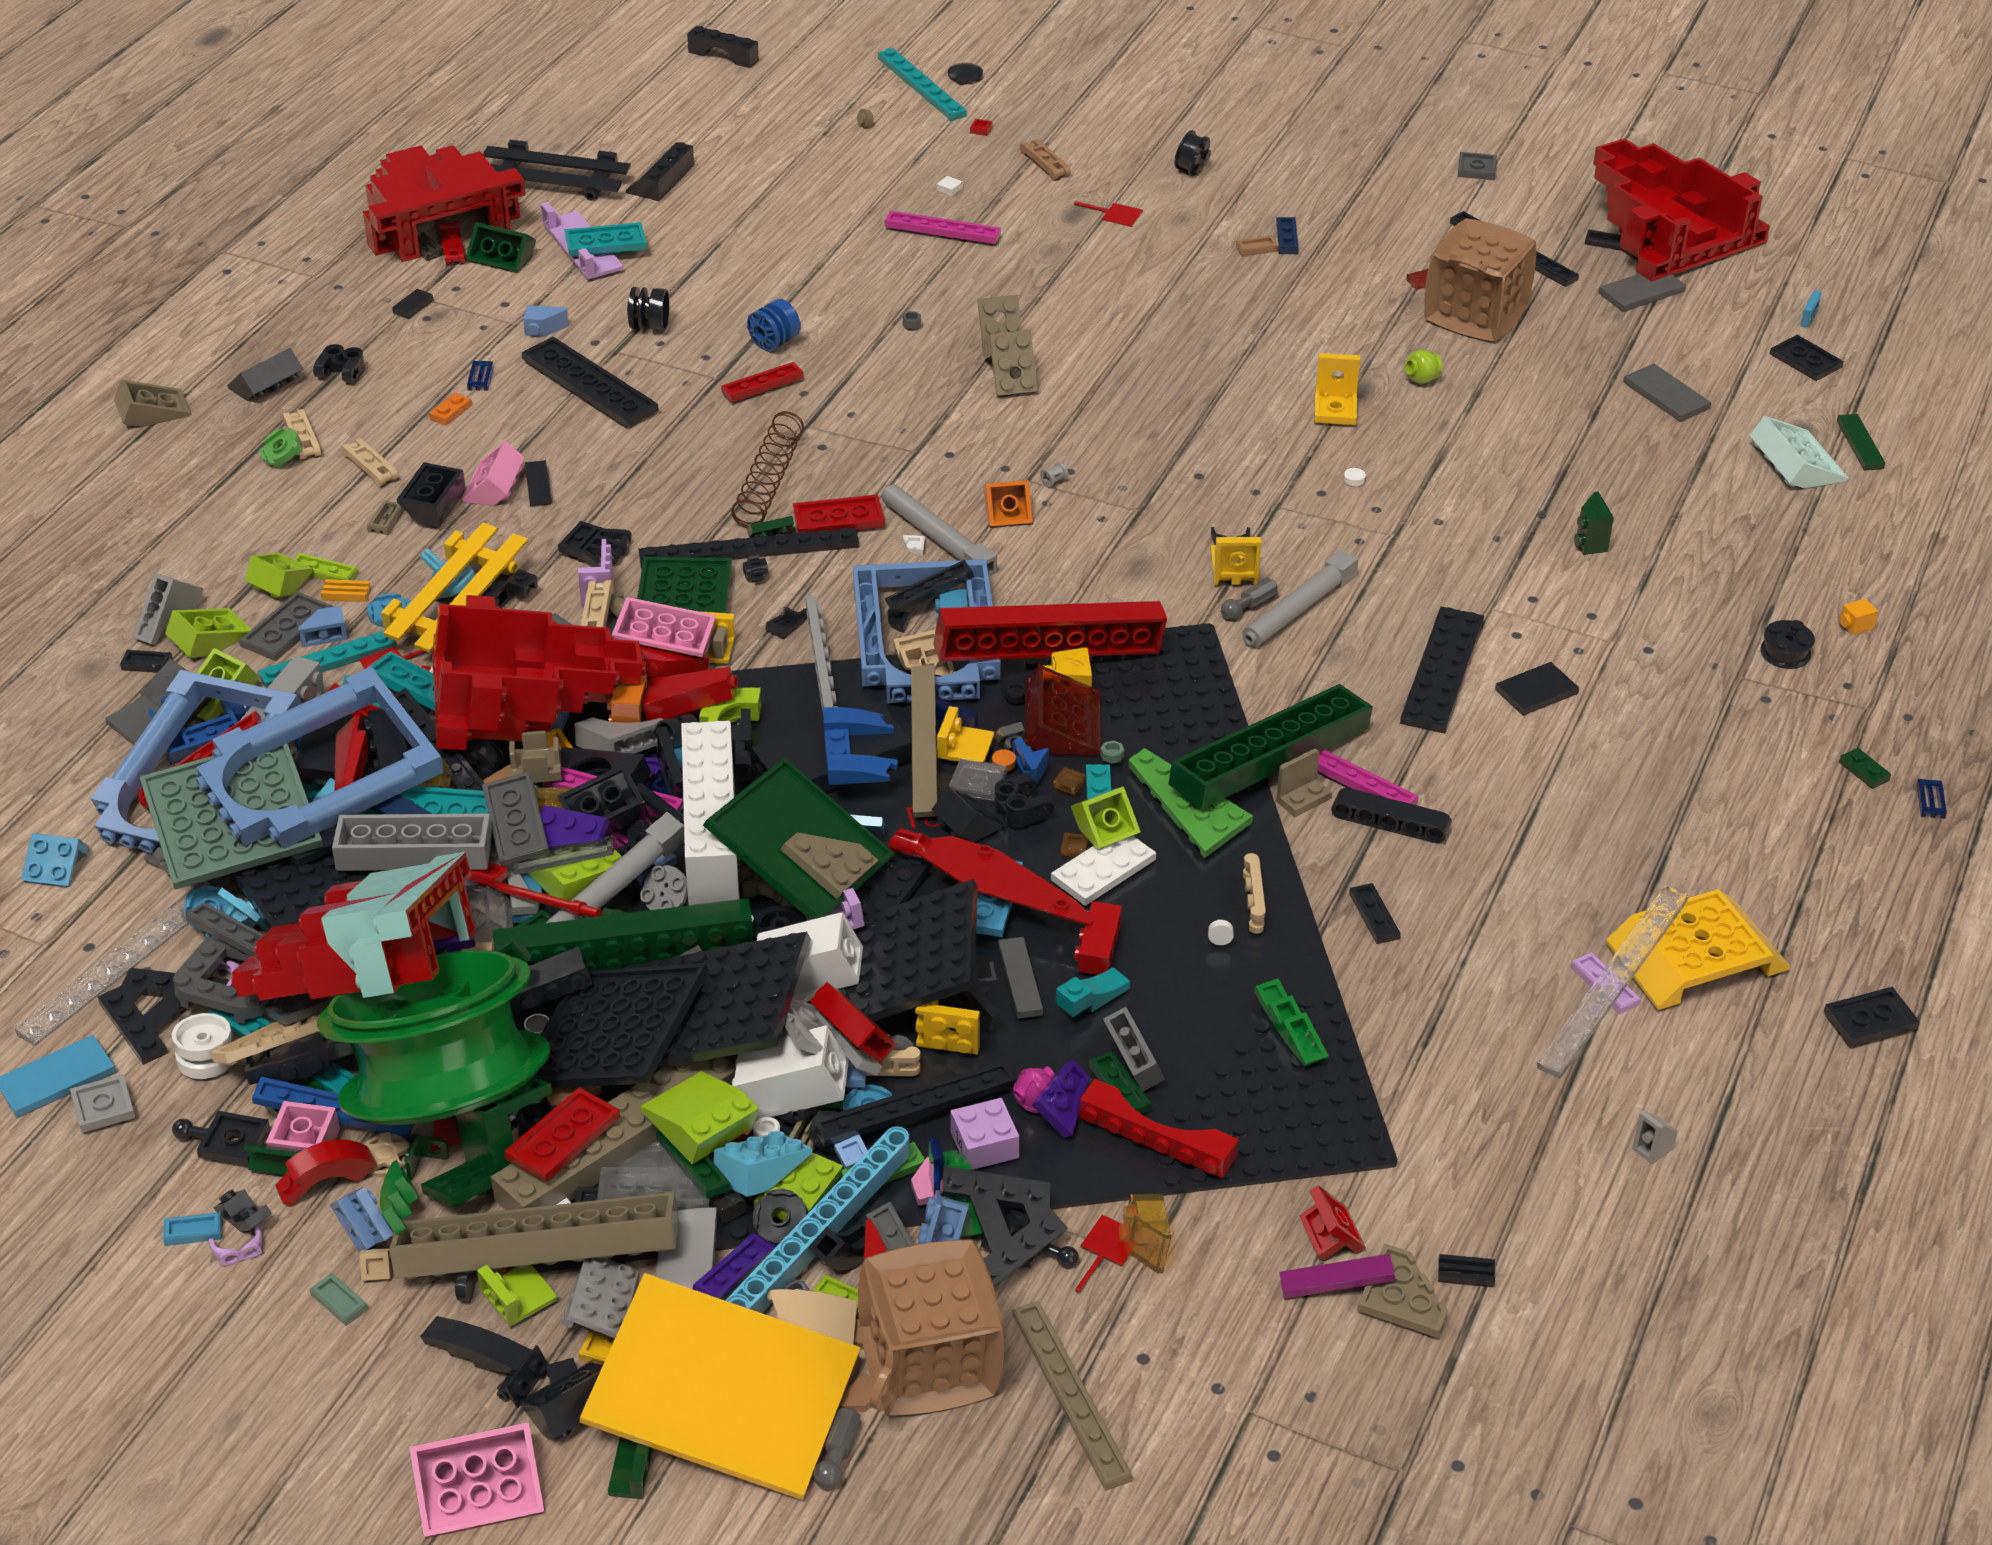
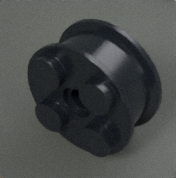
[1174,130,1211,175]
[1760,620,1815,669]
[457,738,505,780]
[753,905,807,941]

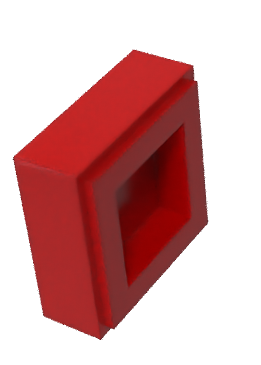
[970,119,993,136]

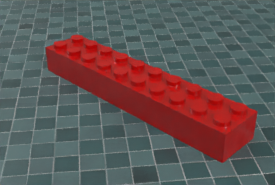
[933,601,1167,662]

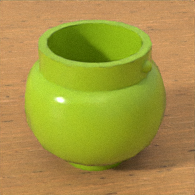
[1404,349,1443,384]

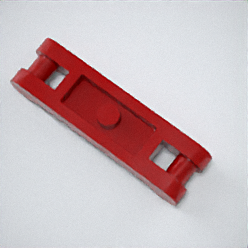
[439,221,465,265]

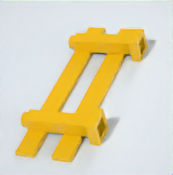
[381,522,528,653]

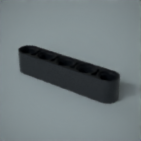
[1331,788,1452,844]

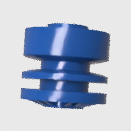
[747,299,801,351]

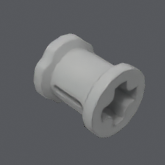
[1040,462,1069,487]

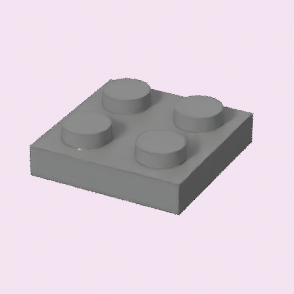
[70,1074,135,1133]

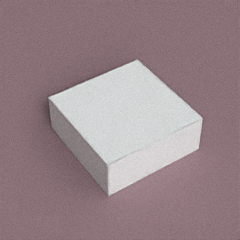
[937,176,963,196]

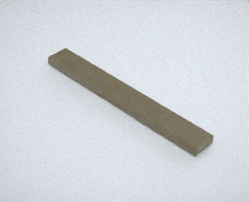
[911,665,938,818]
[1013,1301,1133,1491]

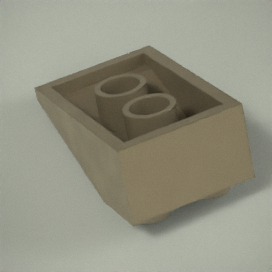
[114,379,191,427]

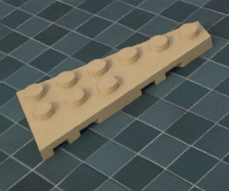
[211,1013,321,1066]

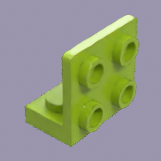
[477,1265,557,1327]

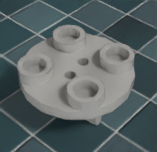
[640,865,688,910]

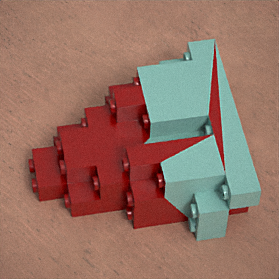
[231,852,476,1001]

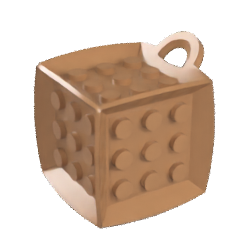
[1424,219,1536,342]
[858,1240,1004,1416]

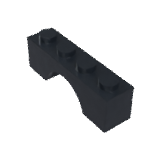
[687,26,759,68]
[561,747,651,786]

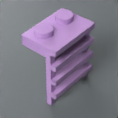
[578,539,614,608]

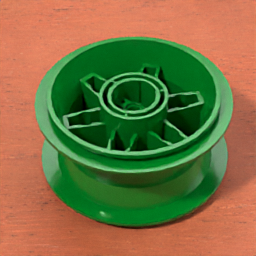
[317,950,551,1125]

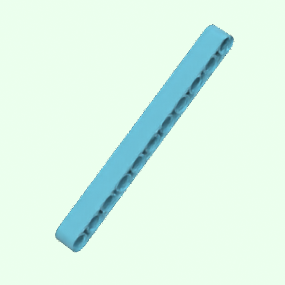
[725,1127,910,1313]

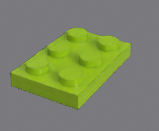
[754,1153,843,1221]

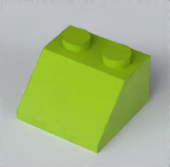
[244,552,313,598]
[1071,786,1141,849]

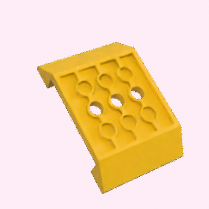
[1606,889,1790,1010]

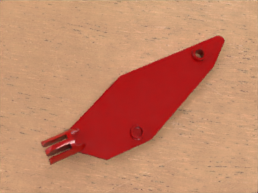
[888,827,1093,925]

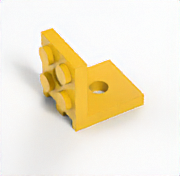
[1314,353,1360,425]
[1210,537,1262,585]
[915,1000,980,1055]

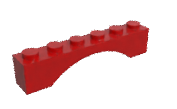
[1079,1079,1238,1178]

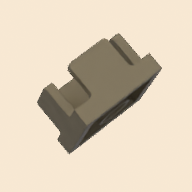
[509,731,562,783]

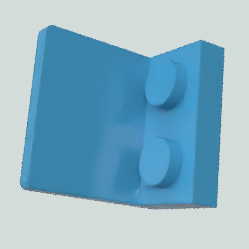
[21,833,89,887]

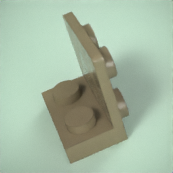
[1276,748,1332,818]

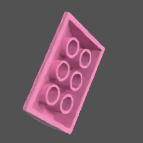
[612,597,716,657]
[409,1422,544,1538]

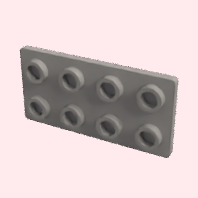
[561,1257,638,1338]

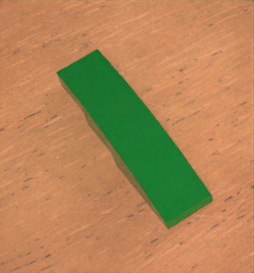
[1254,978,1329,1066]
[379,1159,418,1235]

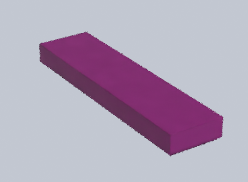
[1279,1254,1395,1299]

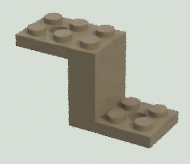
[977,295,1038,396]

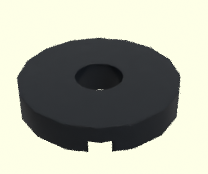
[752,1188,808,1245]

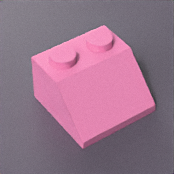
[266,1101,340,1150]

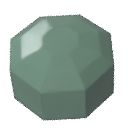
[1101,741,1124,763]

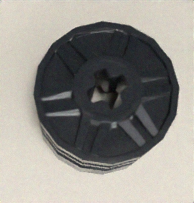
[627,286,670,331]

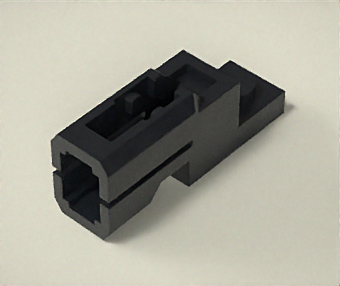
[731,709,752,782]

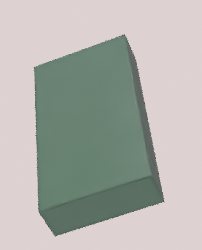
[310,1273,368,1326]

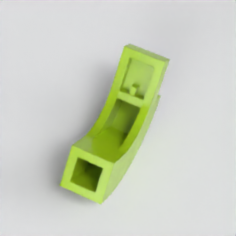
[699,688,761,723]

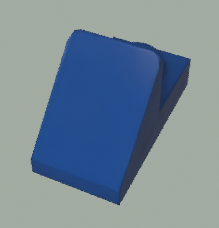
[1013,738,1049,783]

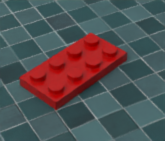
[793,494,885,533]
[505,1087,621,1182]

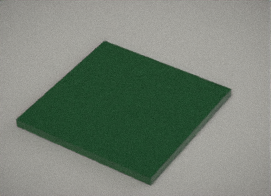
[703,758,895,920]

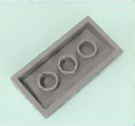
[656,1208,717,1289]

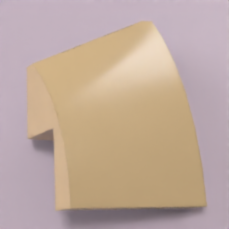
[893,629,955,676]
[767,1289,857,1345]

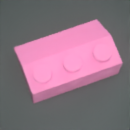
[461,441,524,505]

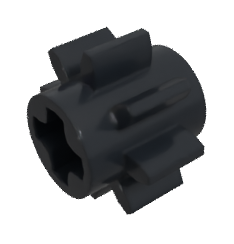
[742,554,768,582]

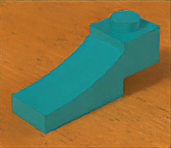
[1056,967,1130,1017]

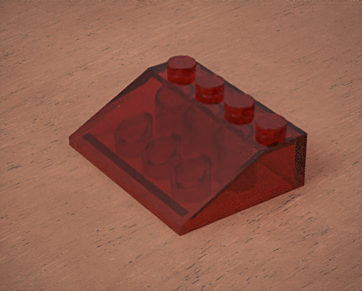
[1025,664,1100,755]

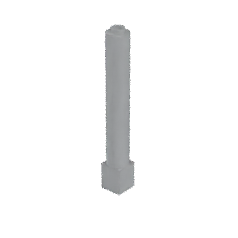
[882,484,997,577]
[1242,550,1359,647]
[546,812,685,923]

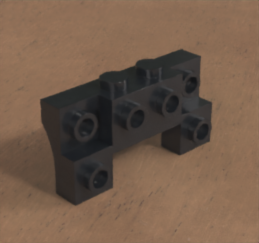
[481,569,538,608]
[244,1033,354,1085]

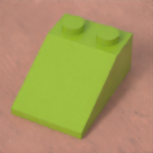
[165,608,252,658]
[196,648,260,721]

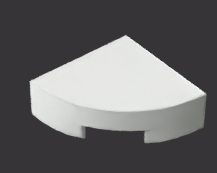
[903,535,925,556]

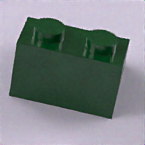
[1574,491,1614,555]

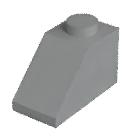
[1632,1111,1678,1165]

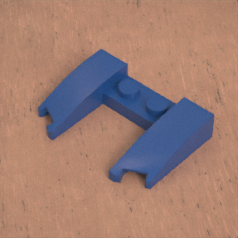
[148,680,251,765]
[823,707,898,785]

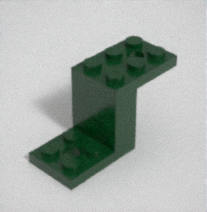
[421,1077,552,1207]

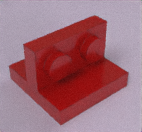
[1299,1185,1366,1261]

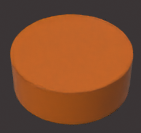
[992,749,1016,772]

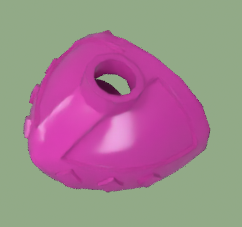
[1013,1066,1055,1113]

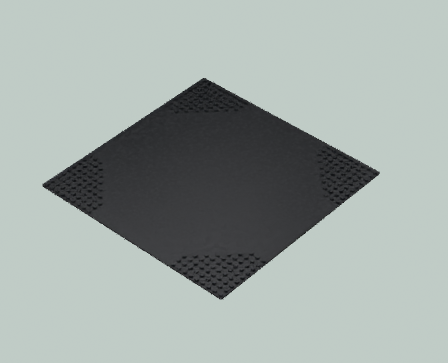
[500,623,1398,1273]

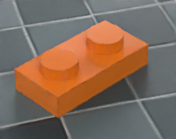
[429,393,472,426]

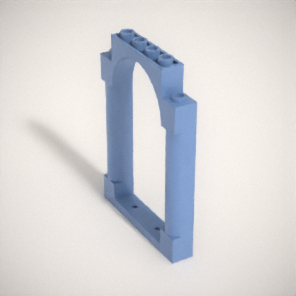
[853,559,1000,703]
[196,667,444,849]
[90,670,302,853]

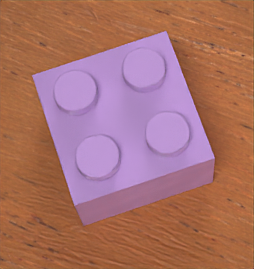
[951,1098,1019,1170]

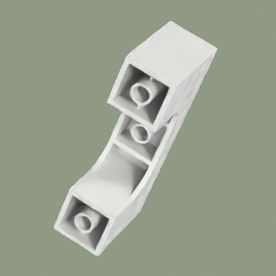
[681,721,739,905]
[732,912,863,1120]

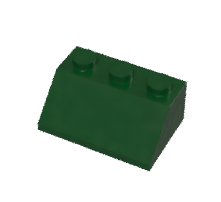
[465,222,536,273]

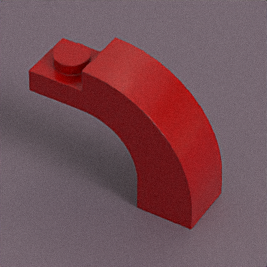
[275,1139,377,1207]

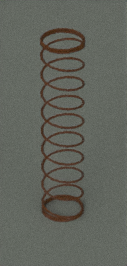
[731,411,804,528]

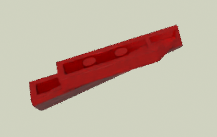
[334,715,370,791]

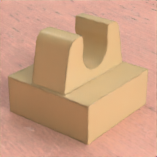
[359,1248,391,1281]

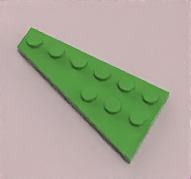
[1128,748,1253,858]

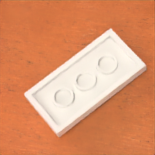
[1051,835,1156,906]

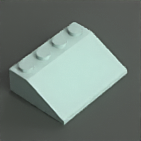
[1750,415,1849,488]

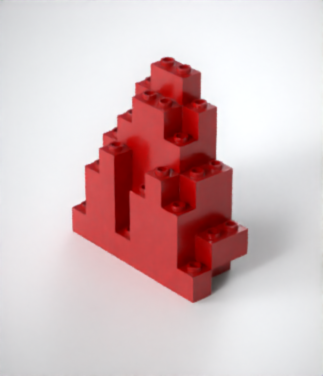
[1593,138,1770,282]
[363,145,526,262]
[432,595,646,750]

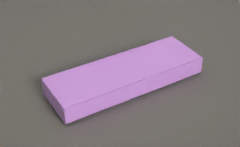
[1571,952,1641,1014]

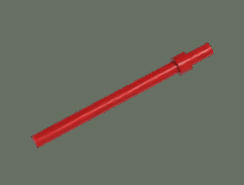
[478,882,602,917]

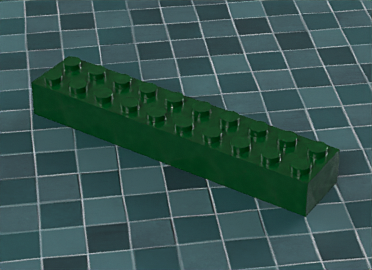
[1168,684,1373,809]
[493,898,754,971]

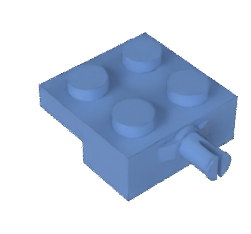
[330,1187,394,1252]

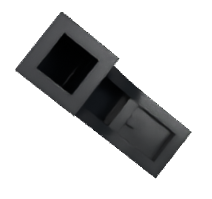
[809,1197,903,1271]

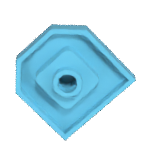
[420,549,475,598]
[205,888,269,938]

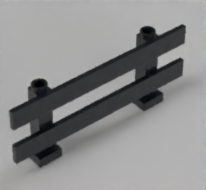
[483,139,631,201]

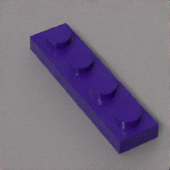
[692,1233,776,1299]

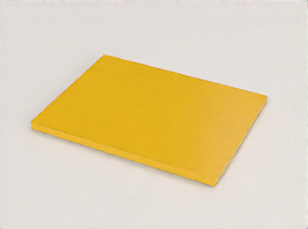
[580,1273,861,1500]

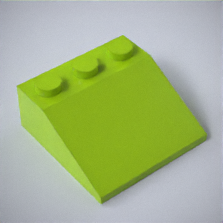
[525,845,628,901]
[640,1071,759,1164]

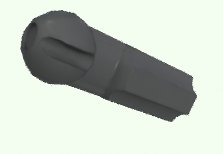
[1220,577,1279,621]
[814,1407,861,1490]

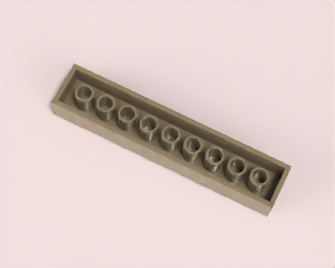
[491,1056,736,1210]
[389,1192,679,1280]

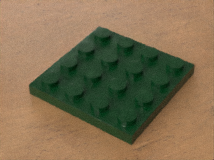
[637,557,732,613]

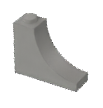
[133,573,204,645]
[575,717,664,754]

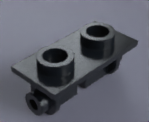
[496,1345,548,1408]

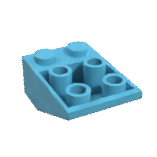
[714,1131,813,1197]

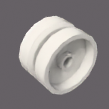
[172,1013,232,1079]

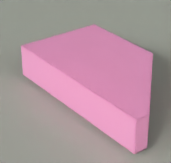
[911,1157,945,1206]

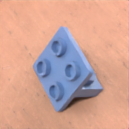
[918,1190,968,1244]

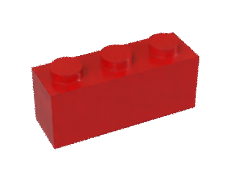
[1074,901,1122,975]

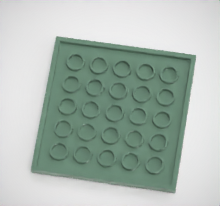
[139,743,323,890]

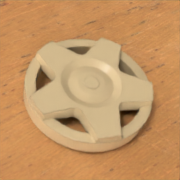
[364,1132,410,1177]

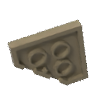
[780,832,878,899]
[1357,1243,1448,1338]

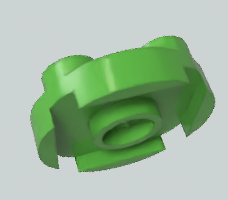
[260,428,302,469]

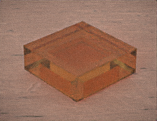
[1053,767,1086,795]
[1061,832,1088,857]

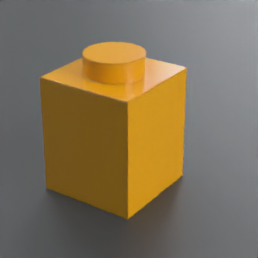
[1839,598,1879,635]

